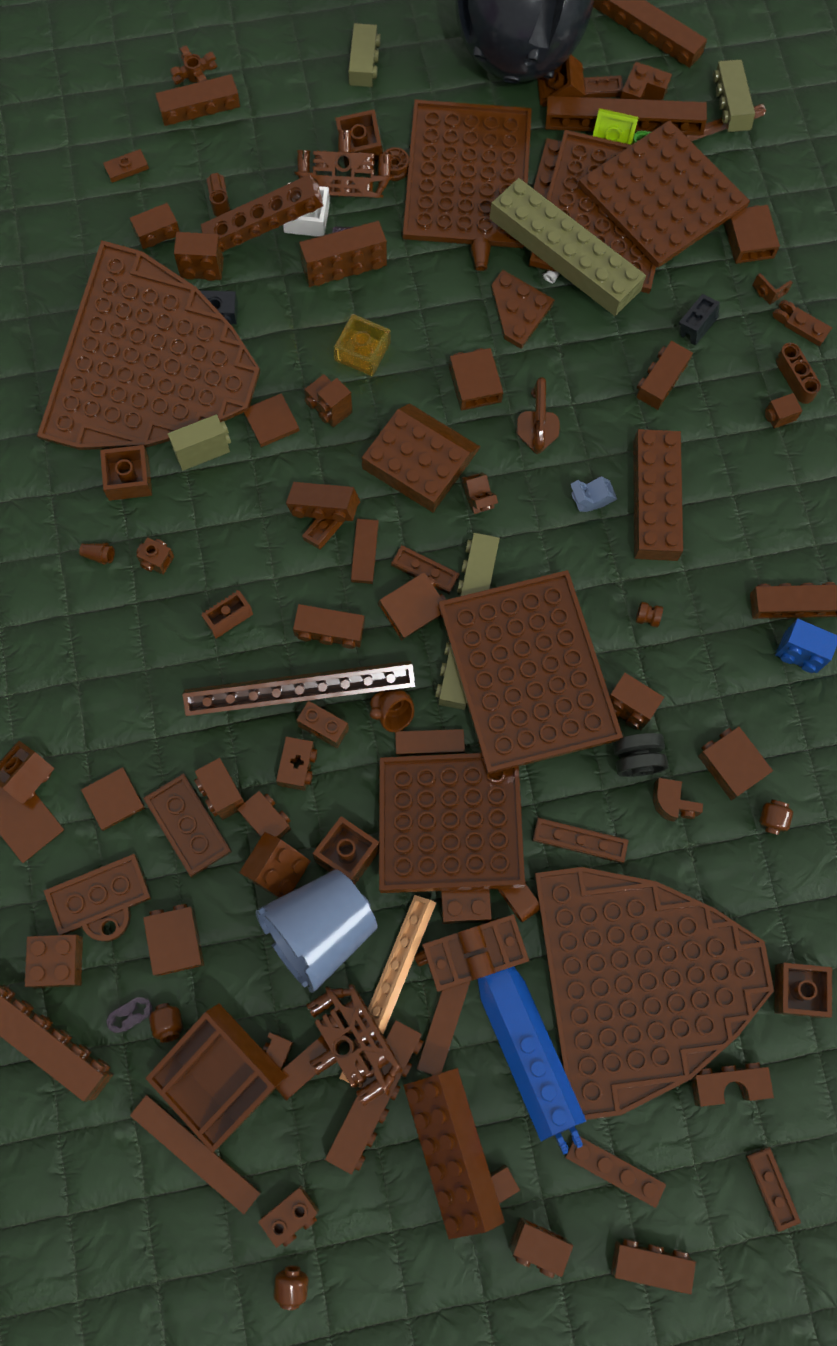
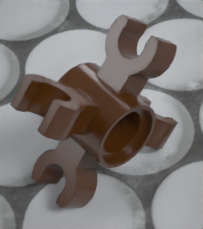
[170,45,217,85]

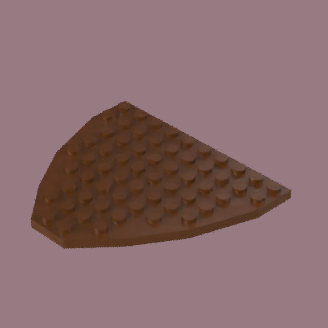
[37,240,260,450]
[534,867,774,1120]

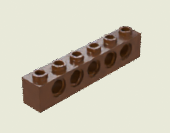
[201,174,324,253]

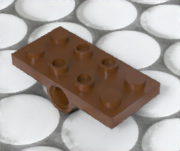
[422,914,529,992]

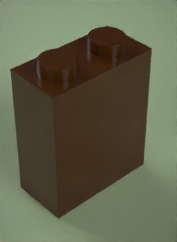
[724,205,780,264]
[449,348,503,411]
[377,572,446,641]
[698,727,773,801]
[143,904,205,976]

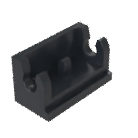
[679,294,720,345]

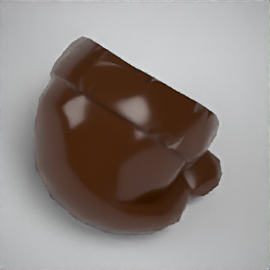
[370,690,414,732]

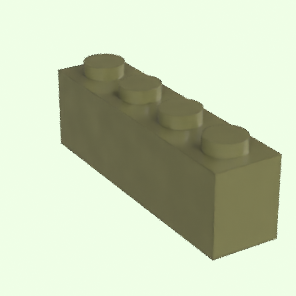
[713,60,755,132]

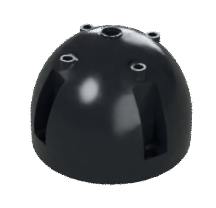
[455,0,594,83]

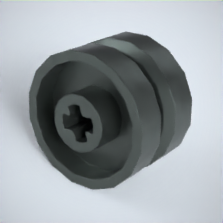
[612,733,669,777]

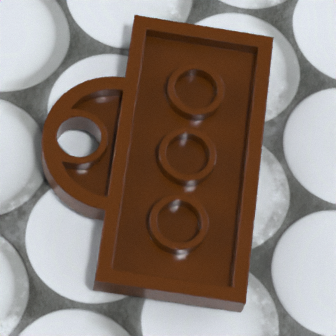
[44,854,152,942]

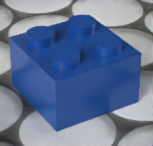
[775,618,837,673]

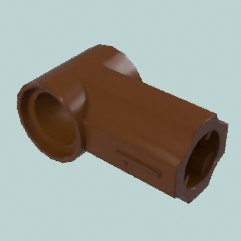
[206,173,231,217]

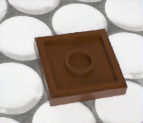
[244,393,300,447]
[81,767,145,831]

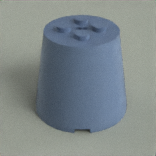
[256,870,377,993]

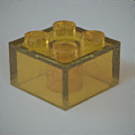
[334,314,390,377]

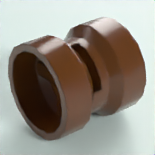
[636,601,663,628]

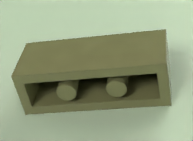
[349,23,381,87]

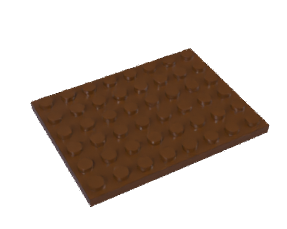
[403,99,532,248]
[529,130,656,294]
[438,570,623,774]

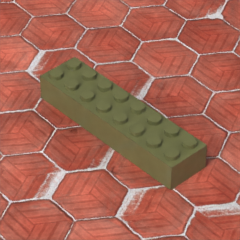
[490,178,646,316]

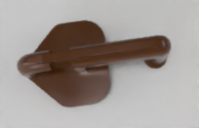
[517,377,560,454]

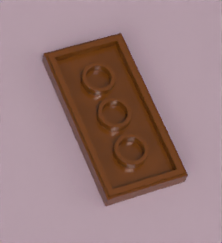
[143,773,232,877]

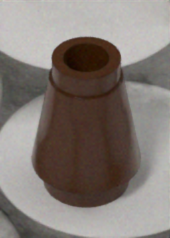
[471,238,491,271]
[79,543,115,565]

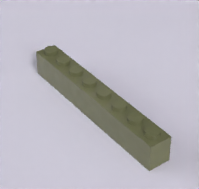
[435,533,500,710]

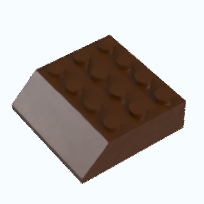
[362,403,480,513]
[145,1003,287,1153]

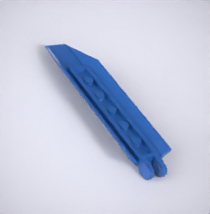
[478,966,587,1155]

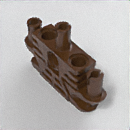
[294,130,394,198]
[306,984,403,1106]

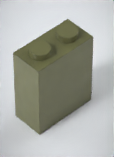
[167,414,231,471]

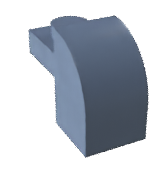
[571,476,617,512]

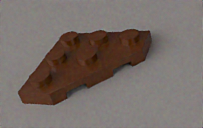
[491,270,555,349]

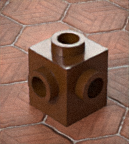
[136,537,174,575]

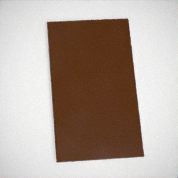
[0,787,64,863]

